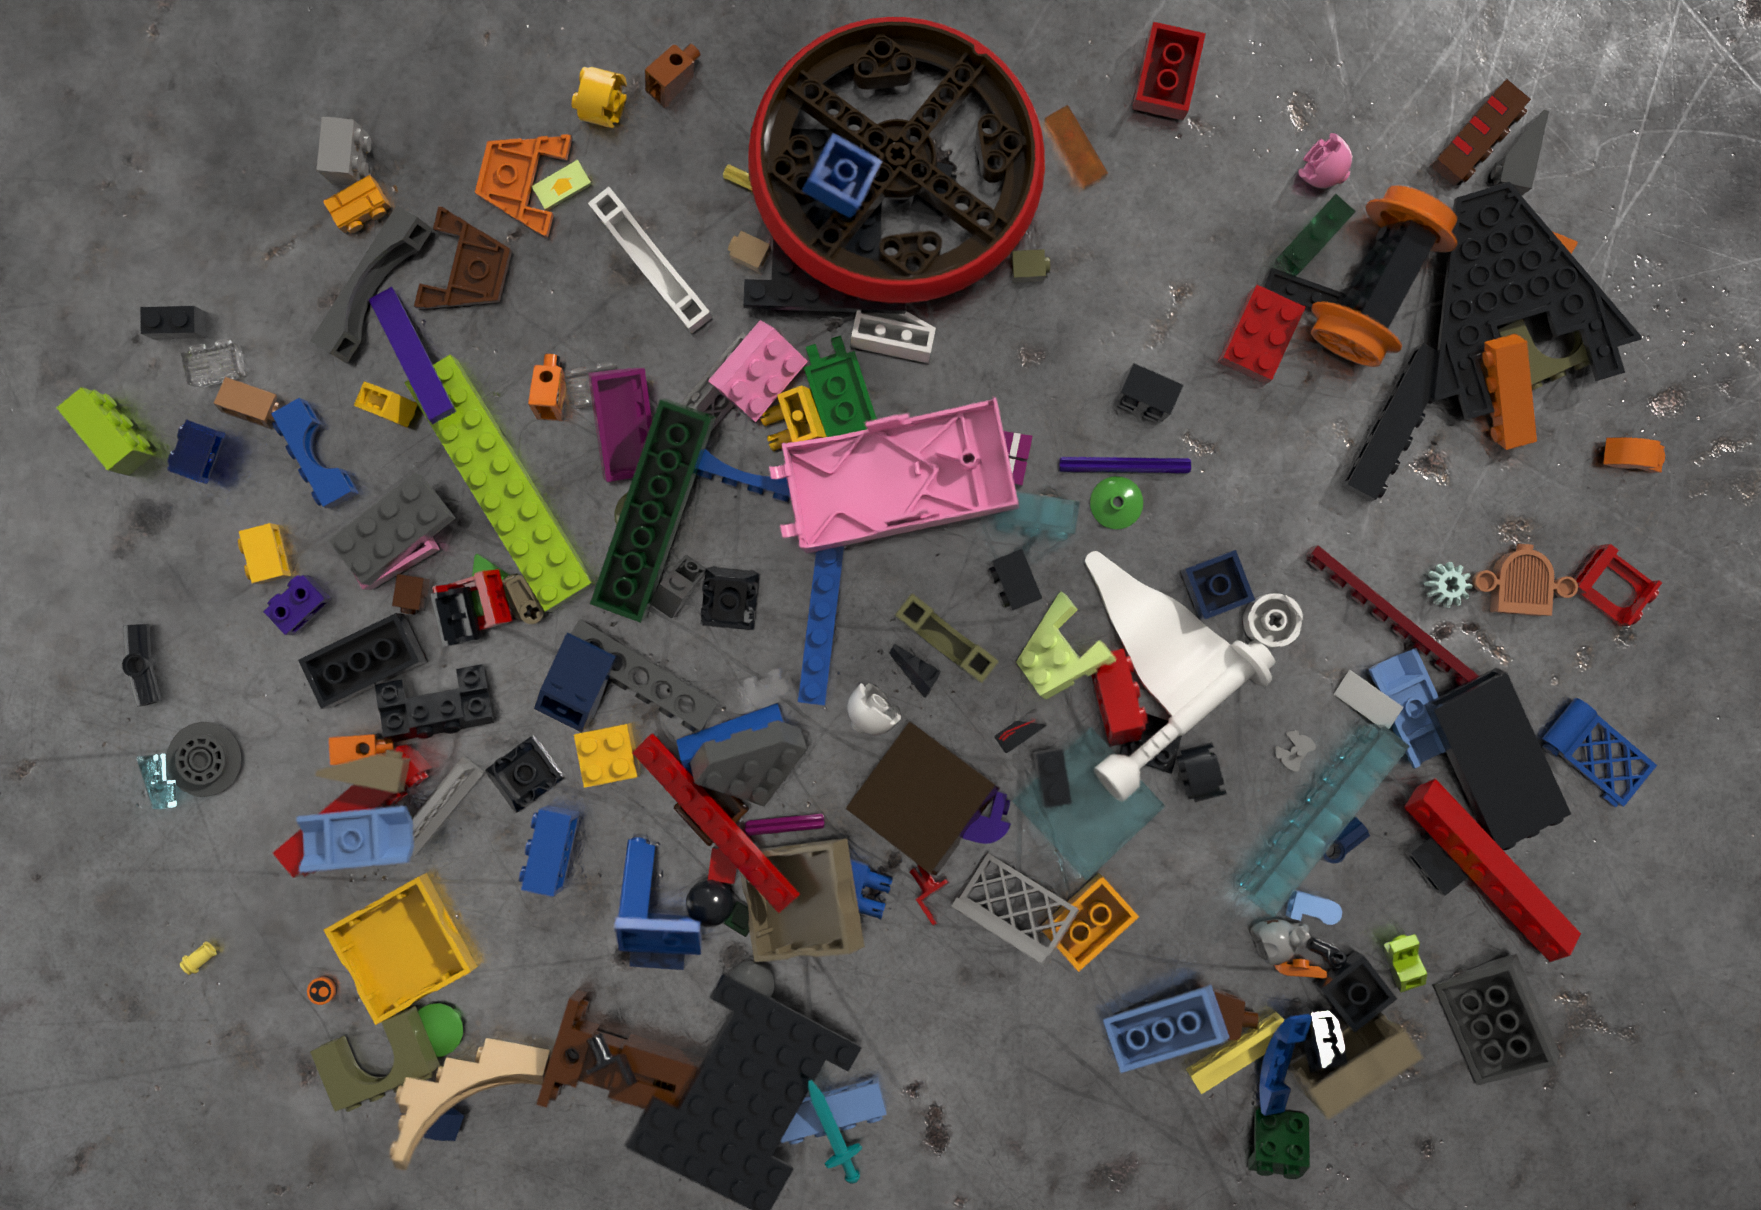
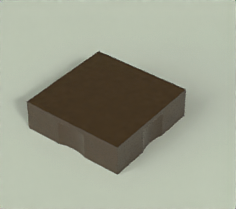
[845,721,1000,876]

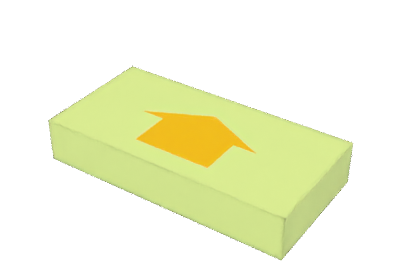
[532,160,592,211]

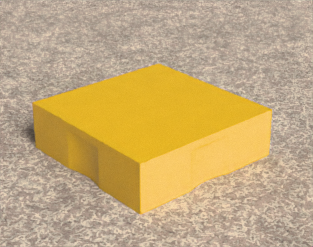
[324,873,478,1025]

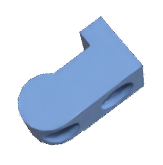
[1285,889,1342,925]

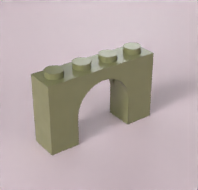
[1498,319,1590,391]
[895,593,999,683]
[310,1006,440,1112]

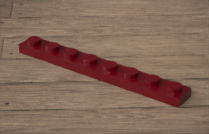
[1306,545,1479,686]

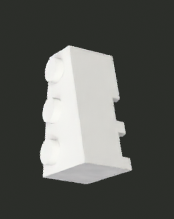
[850,310,936,363]

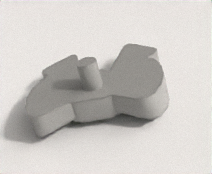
[1275,730,1316,772]

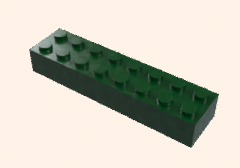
[590,398,716,623]

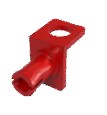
[909,865,949,926]

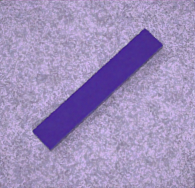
[369,287,457,425]

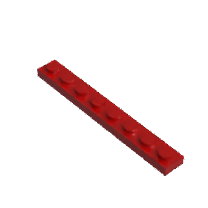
[632,733,800,913]

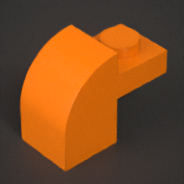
[1603,437,1665,473]

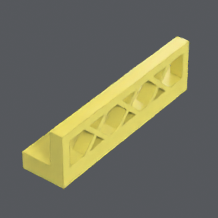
[1186,1012,1284,1094]

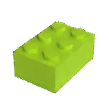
[56,387,154,476]

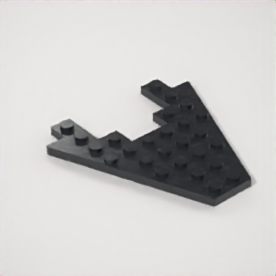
[1432,182,1642,421]

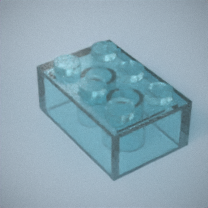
[991,491,1080,541]

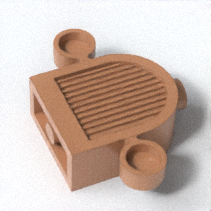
[1472,544,1578,616]

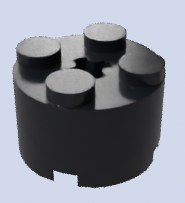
[1176,742,1227,803]

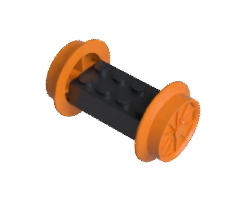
[1311,186,1457,367]

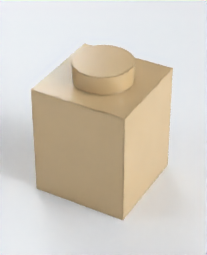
[728,231,771,273]

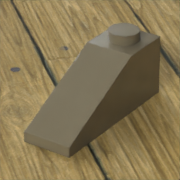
[315,749,410,793]

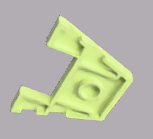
[1016,591,1116,699]

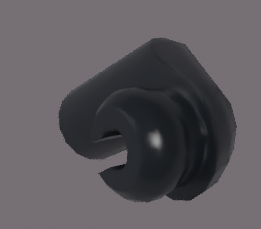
[1308,938,1347,969]

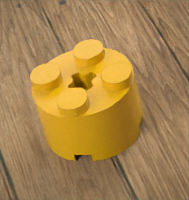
[571,67,627,128]

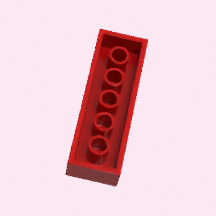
[273,744,432,878]

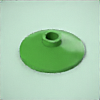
[1090,476,1143,529]

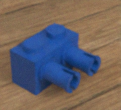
[850,858,893,920]

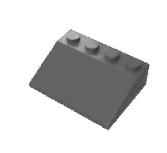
[1435,954,1560,1086]

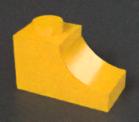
[353,381,417,428]

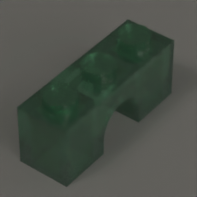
[1275,194,1356,276]

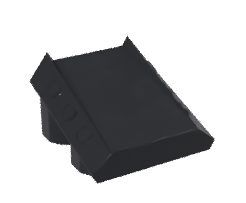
[700,566,759,630]
[889,644,941,698]
[485,737,562,813]

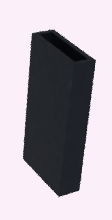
[1424,668,1571,850]

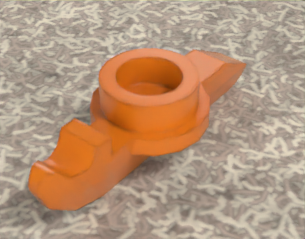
[1274,959,1327,979]

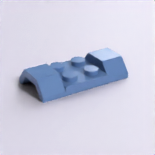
[1369,648,1446,768]
[297,806,414,872]

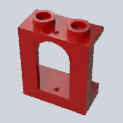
[1575,544,1662,626]
[432,569,512,631]

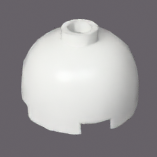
[847,683,901,736]

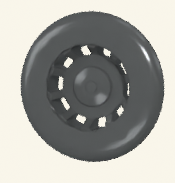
[166,722,241,797]

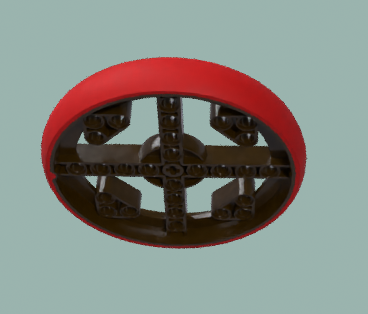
[748,17,1045,303]

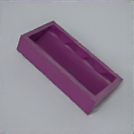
[588,368,652,482]

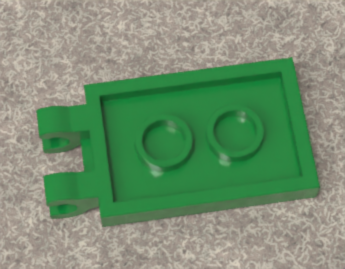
[804,335,877,437]

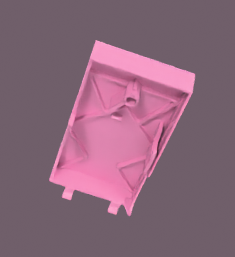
[769,397,1019,553]

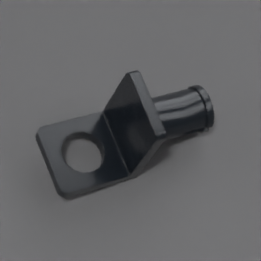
[586,1033,637,1086]

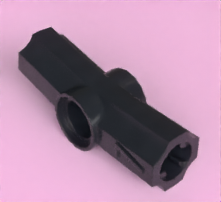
[122,624,162,707]

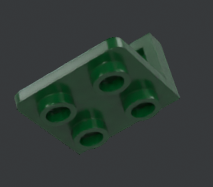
[1248,1108,1310,1179]

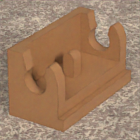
[214,377,279,429]

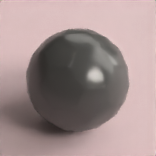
[729,960,774,998]

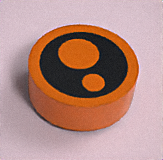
[307,976,336,1005]

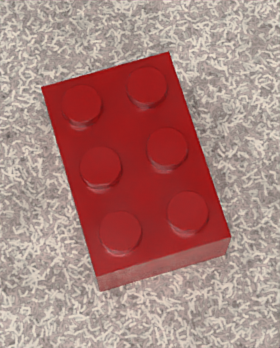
[1132,22,1206,120]
[1218,285,1306,385]
[1091,648,1147,747]

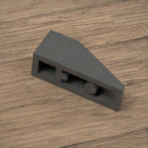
[1491,110,1549,195]

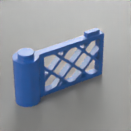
[1541,698,1657,807]

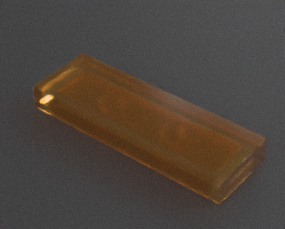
[1044,105,1108,188]

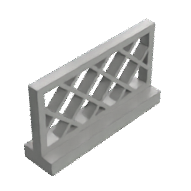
[412,756,485,856]
[952,853,1079,968]

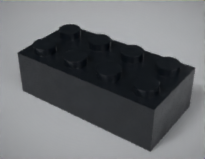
[298,613,427,709]

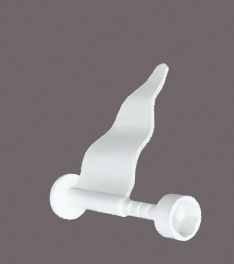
[1084,551,1275,802]

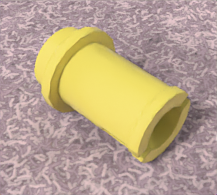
[180,941,217,975]

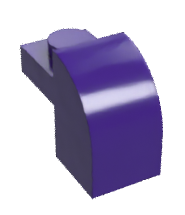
[962,791,1011,844]

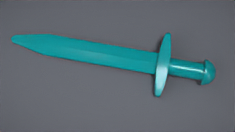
[808,1080,862,1184]

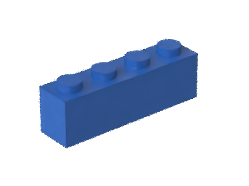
[676,703,785,776]

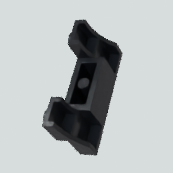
[375,664,494,744]

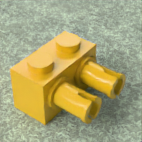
[761,385,826,452]

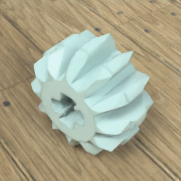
[1424,562,1473,608]

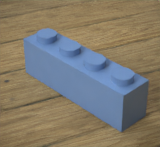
[781,1077,887,1144]

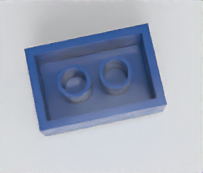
[519,805,580,897]

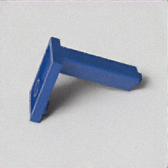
[615,837,702,955]

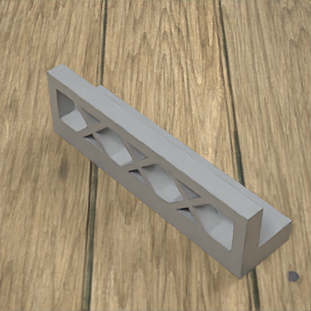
[680,332,747,431]

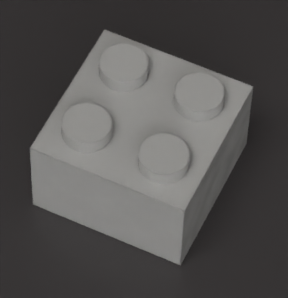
[316,117,371,185]

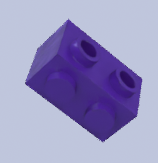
[263,575,332,636]

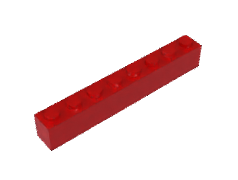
[1404,778,1581,962]

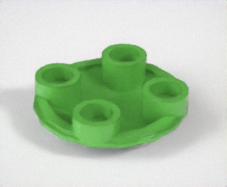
[418,1003,463,1057]

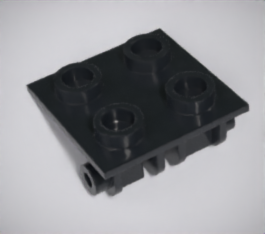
[1119,713,1182,774]

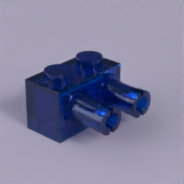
[167,419,226,484]

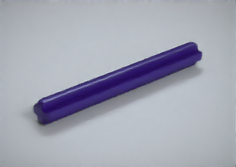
[1059,457,1192,473]

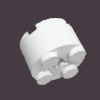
[1242,593,1303,647]

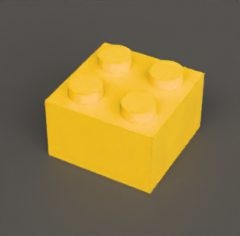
[574,723,641,788]

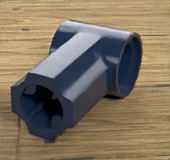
[1315,817,1370,864]

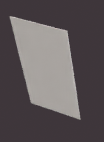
[1334,669,1404,732]

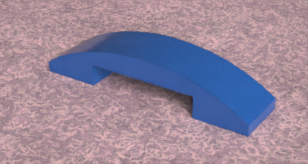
[1259,1014,1312,1115]

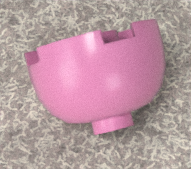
[1298,133,1352,189]

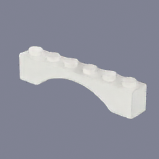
[588,187,713,334]

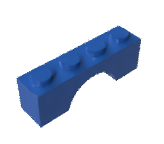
[271,398,359,509]

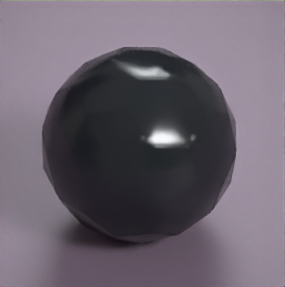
[686,879,734,927]

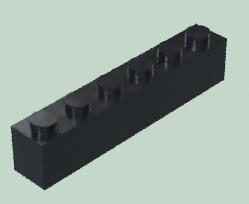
[1341,343,1437,502]

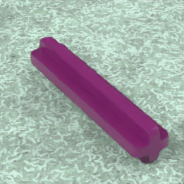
[745,814,825,836]

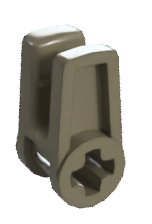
[502,573,544,624]

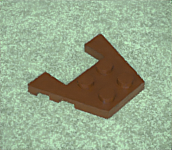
[414,206,512,309]

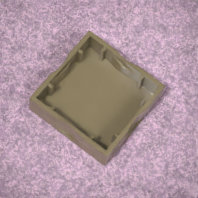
[740,838,865,962]
[1288,1012,1423,1119]

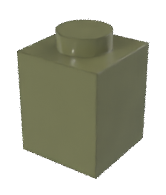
[1011,249,1050,283]

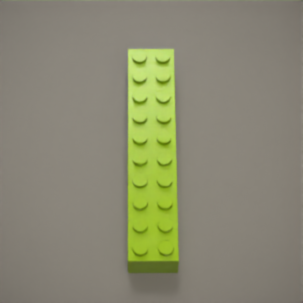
[404,354,596,612]

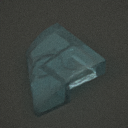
[137,754,176,809]

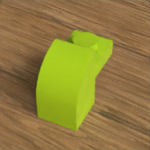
[1384,934,1427,993]

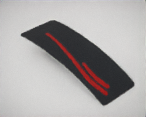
[994,708,1047,753]

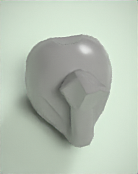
[1251,919,1311,965]

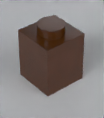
[392,574,430,615]

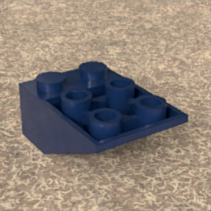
[534,632,616,733]

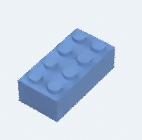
[1103,985,1230,1073]

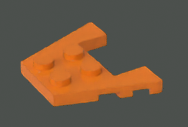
[475,134,573,238]

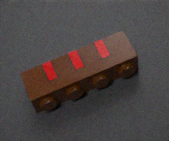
[1430,79,1531,186]

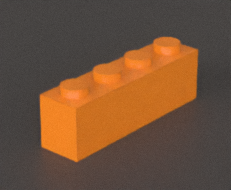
[1482,334,1537,450]

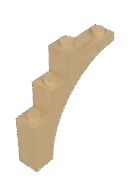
[390,1038,551,1171]

